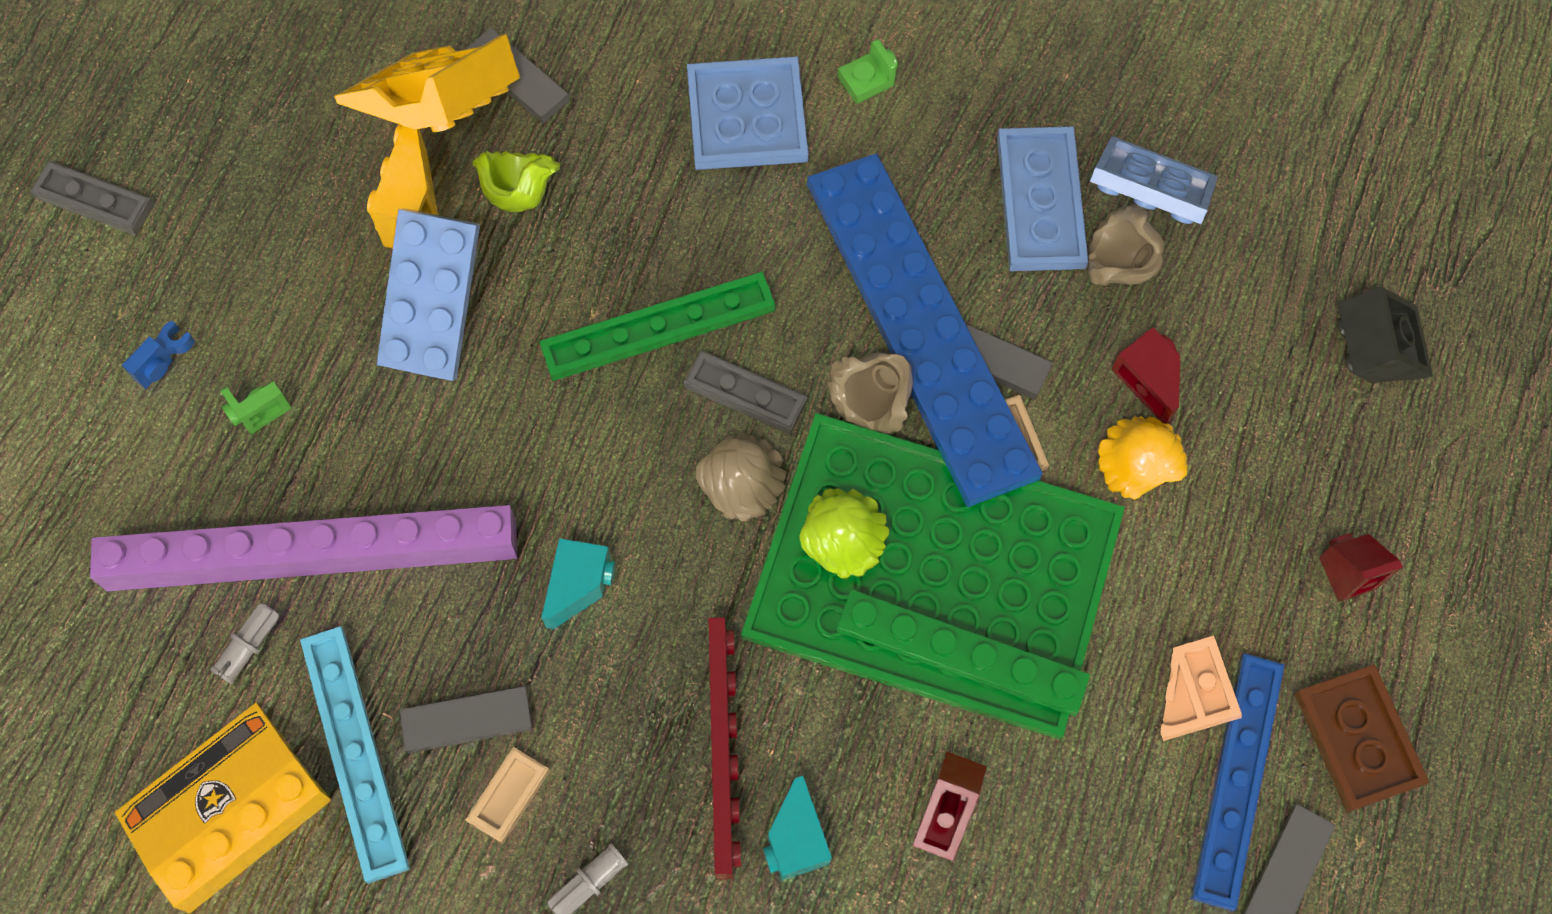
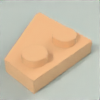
[1160,636,1242,741]

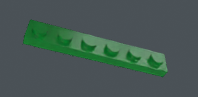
[539,271,775,381]
[836,590,1091,717]

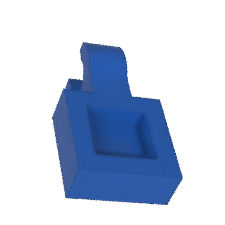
[121,321,195,389]

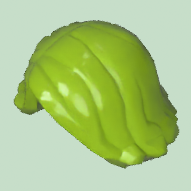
[473,151,560,212]
[799,488,889,579]

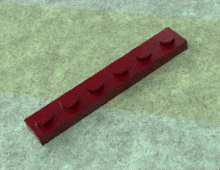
[708,617,741,880]

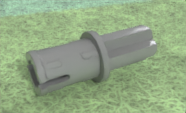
[210,603,279,684]
[547,844,629,914]

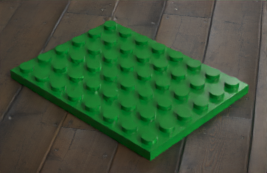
[741,413,1125,740]

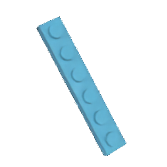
[300,626,410,884]

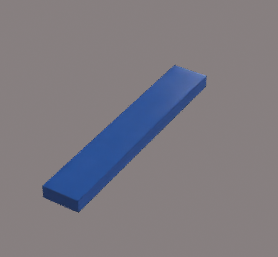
[1190,653,1285,912]

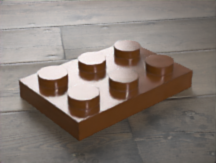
[1294,664,1430,813]

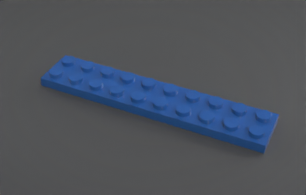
[807,153,1043,508]

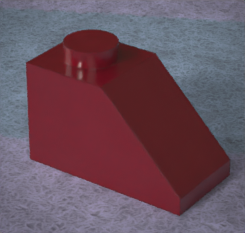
[1111,327,1180,424]
[1319,533,1403,602]
[913,751,987,861]

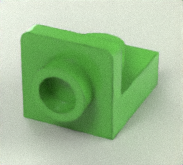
[837,39,898,104]
[220,381,292,434]

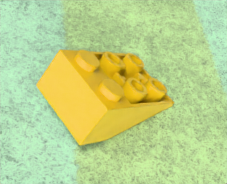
[367,124,438,249]

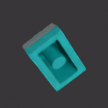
[541,538,616,629]
[762,776,832,881]

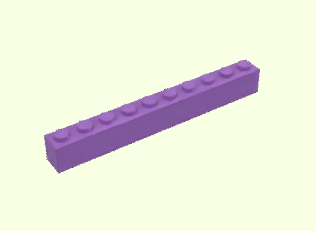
[90,505,518,591]

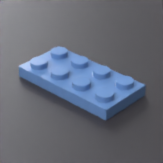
[997,127,1088,271]
[377,208,480,381]

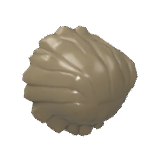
[1087,203,1164,286]
[827,352,914,435]
[695,433,787,522]

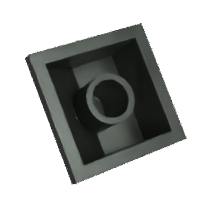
[1338,286,1433,383]

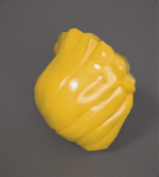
[1098,416,1188,500]

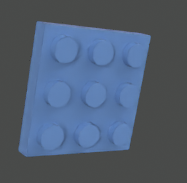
[687,57,808,170]
[1090,136,1218,224]

